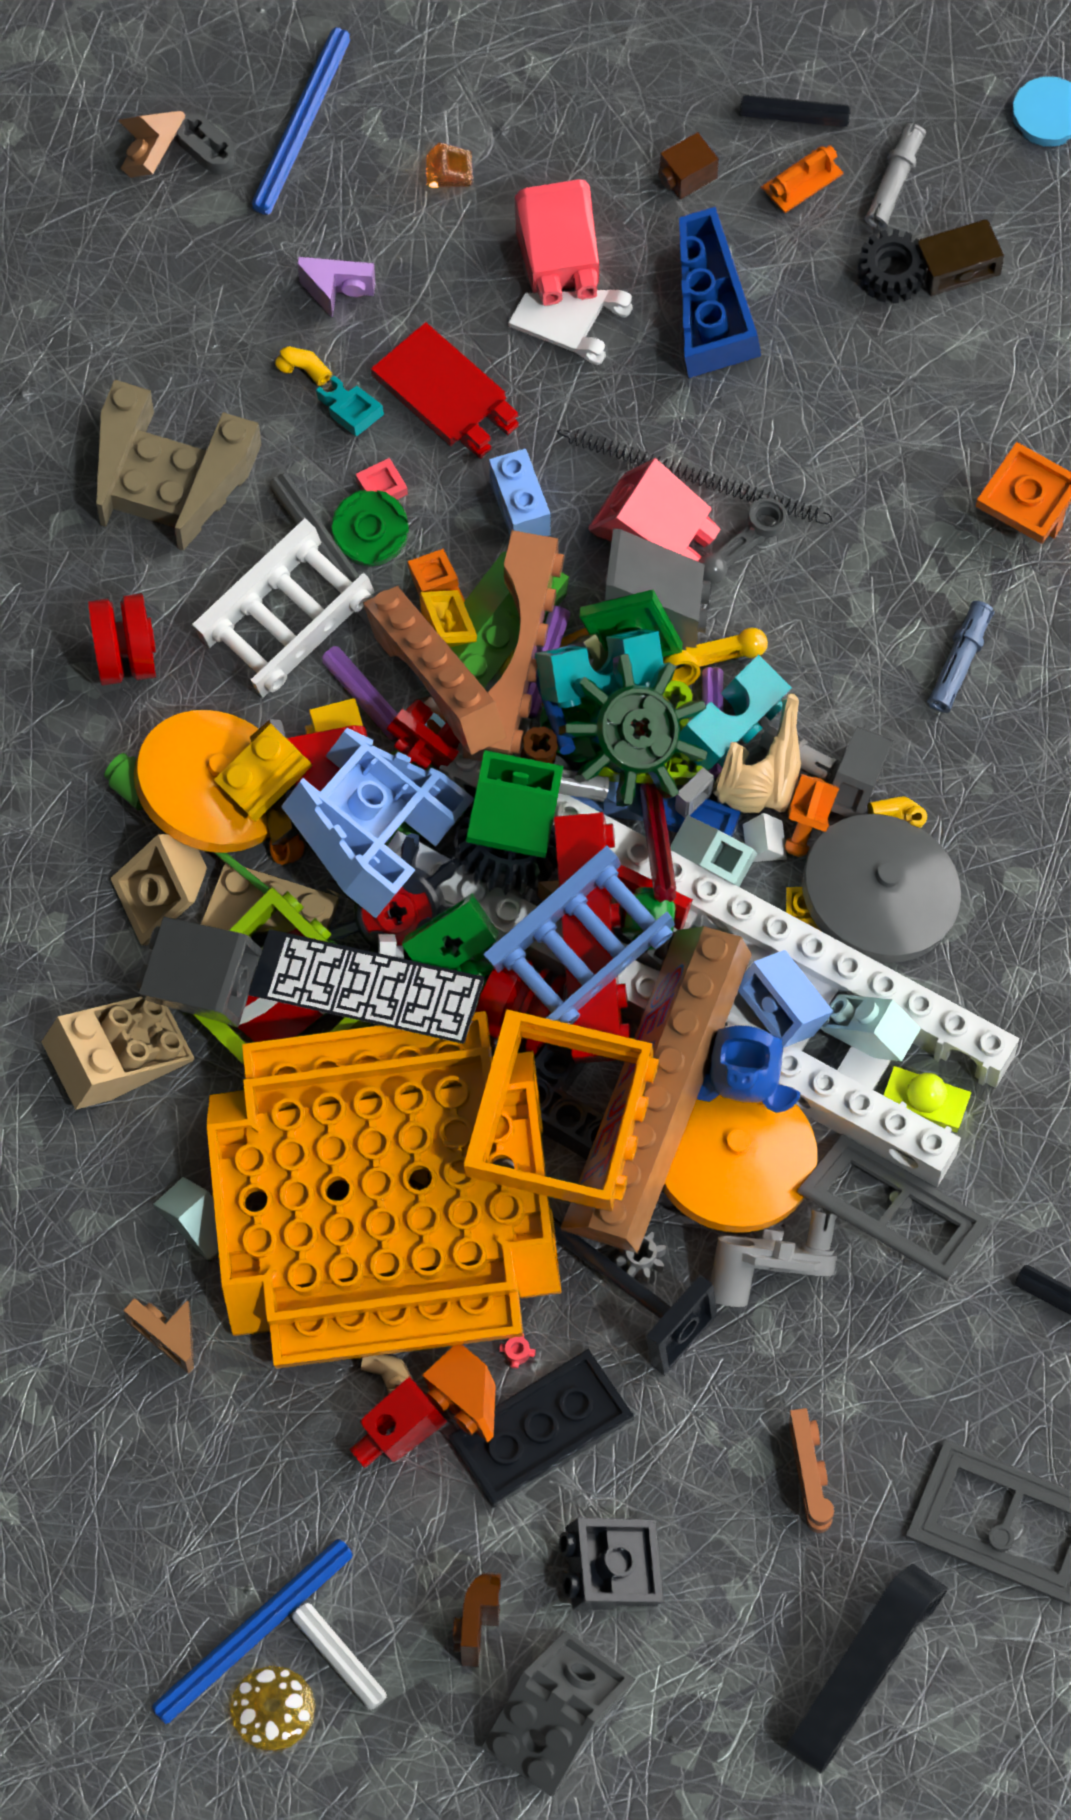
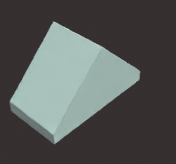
[153,1177,219,1262]

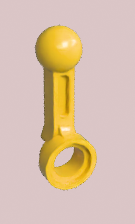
[663,627,768,686]

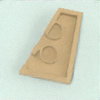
[201,862,339,935]

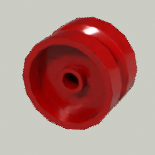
[88,593,156,686]

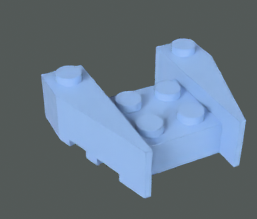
[281,728,474,918]

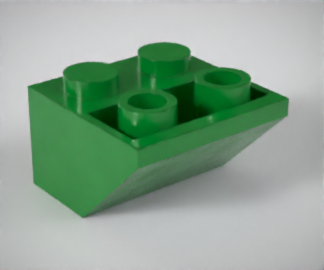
[466,750,564,858]

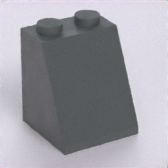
[605,528,711,648]
[137,917,262,1027]

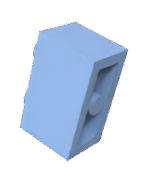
[738,950,834,1048]

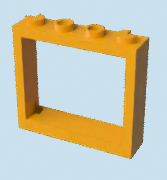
[464,1009,659,1212]

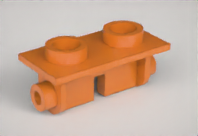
[762,145,843,213]

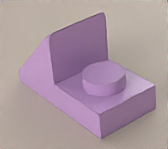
[298,257,375,317]

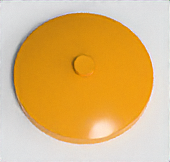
[134,710,270,853]
[662,1095,817,1233]

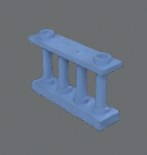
[483,846,675,1025]

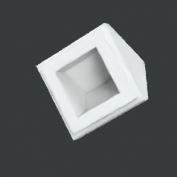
[743,813,787,862]

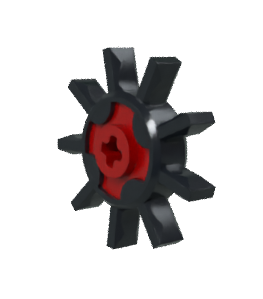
[326,833,462,961]

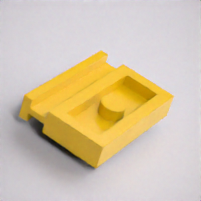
[214,724,313,821]

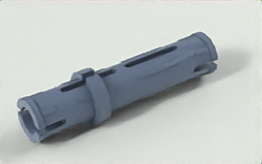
[927,601,995,713]

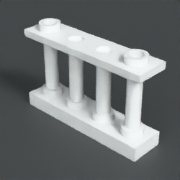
[192,518,374,698]

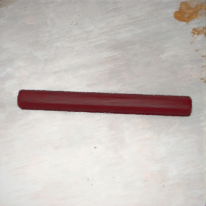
[640,783,676,903]

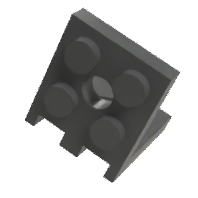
[482,1630,635,1797]

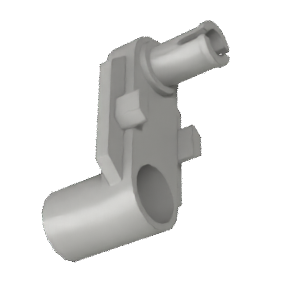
[710,1207,837,1307]

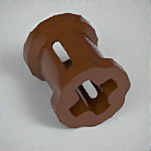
[520,727,558,764]

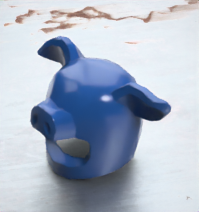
[697,1025,800,1113]

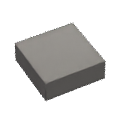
[675,767,714,818]

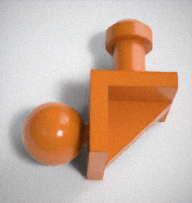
[784,774,839,857]

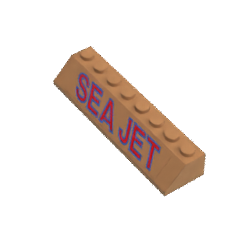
[561,926,752,1254]

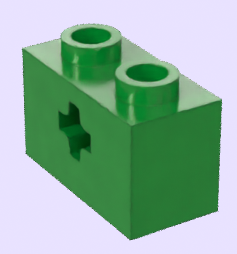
[402,893,499,971]

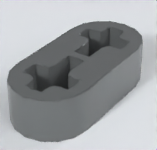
[176,113,236,174]

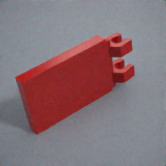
[371,322,519,459]

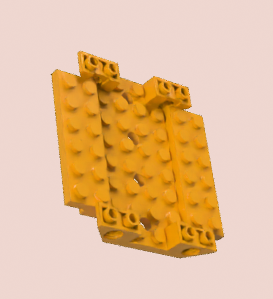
[207,1011,562,1369]

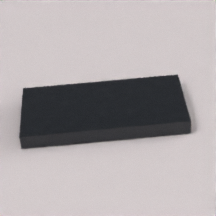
[448,1348,634,1508]

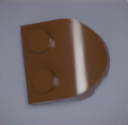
[453,1572,501,1667]

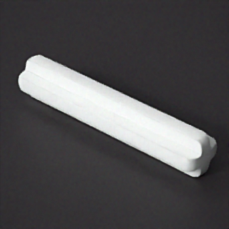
[292,1603,386,1710]

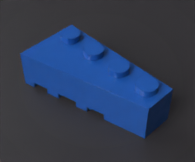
[679,207,761,378]

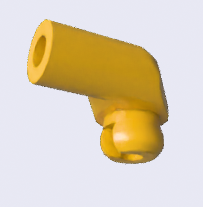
[275,346,332,386]
[867,797,927,828]

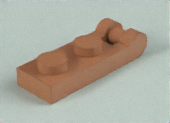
[788,1408,834,1533]

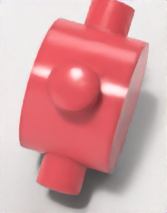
[499,1334,536,1369]

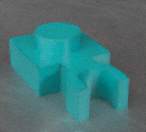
[316,375,384,437]

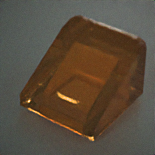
[426,142,473,187]

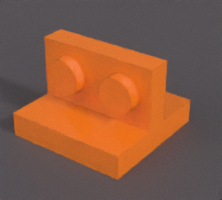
[976,442,1071,544]

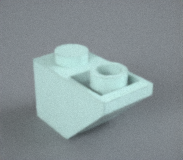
[670,815,758,887]
[821,994,921,1061]

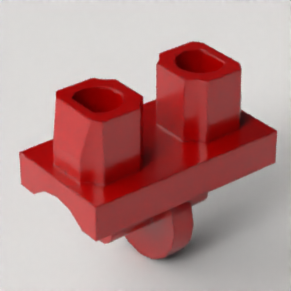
[386,700,460,770]

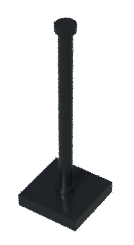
[553,1217,718,1376]

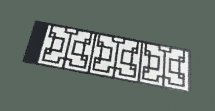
[248,929,485,1044]

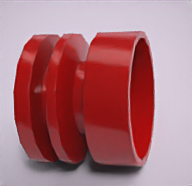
[475,959,568,1056]

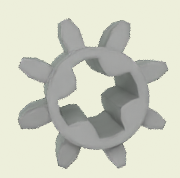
[616,1232,666,1283]

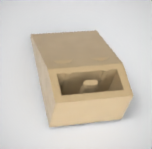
[42,996,195,1110]

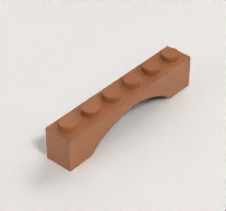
[462,530,564,761]
[363,586,507,755]

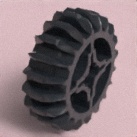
[453,807,558,896]

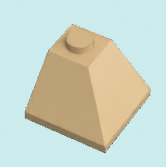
[110,834,207,945]

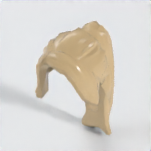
[712,693,801,813]

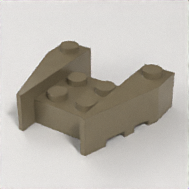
[96,380,261,551]

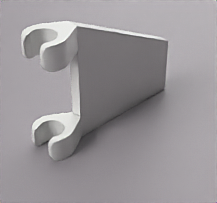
[508,290,633,365]

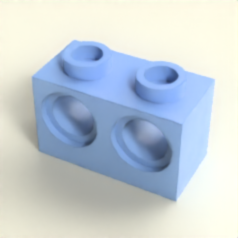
[489,448,550,536]

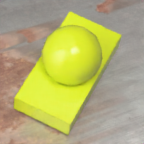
[883,1066,971,1133]

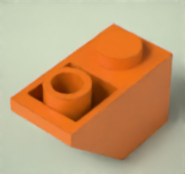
[422,1344,496,1442]

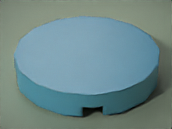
[1012,77,1071,146]

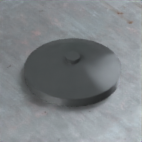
[802,814,961,963]

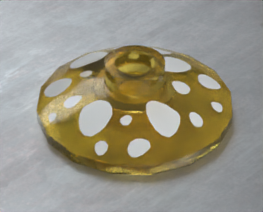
[230,1666,316,1751]

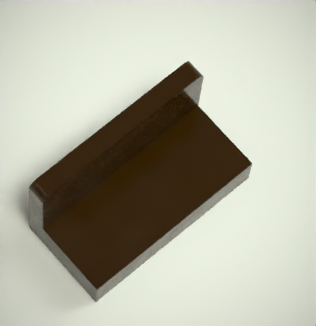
[918,219,1004,296]

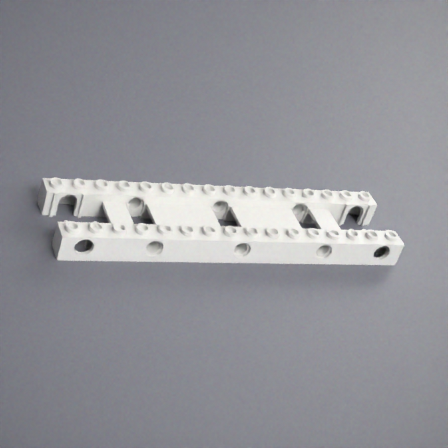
[387,742,1020,1187]

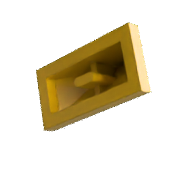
[420,590,477,647]

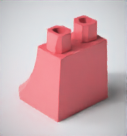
[515,180,599,306]
[588,458,721,562]

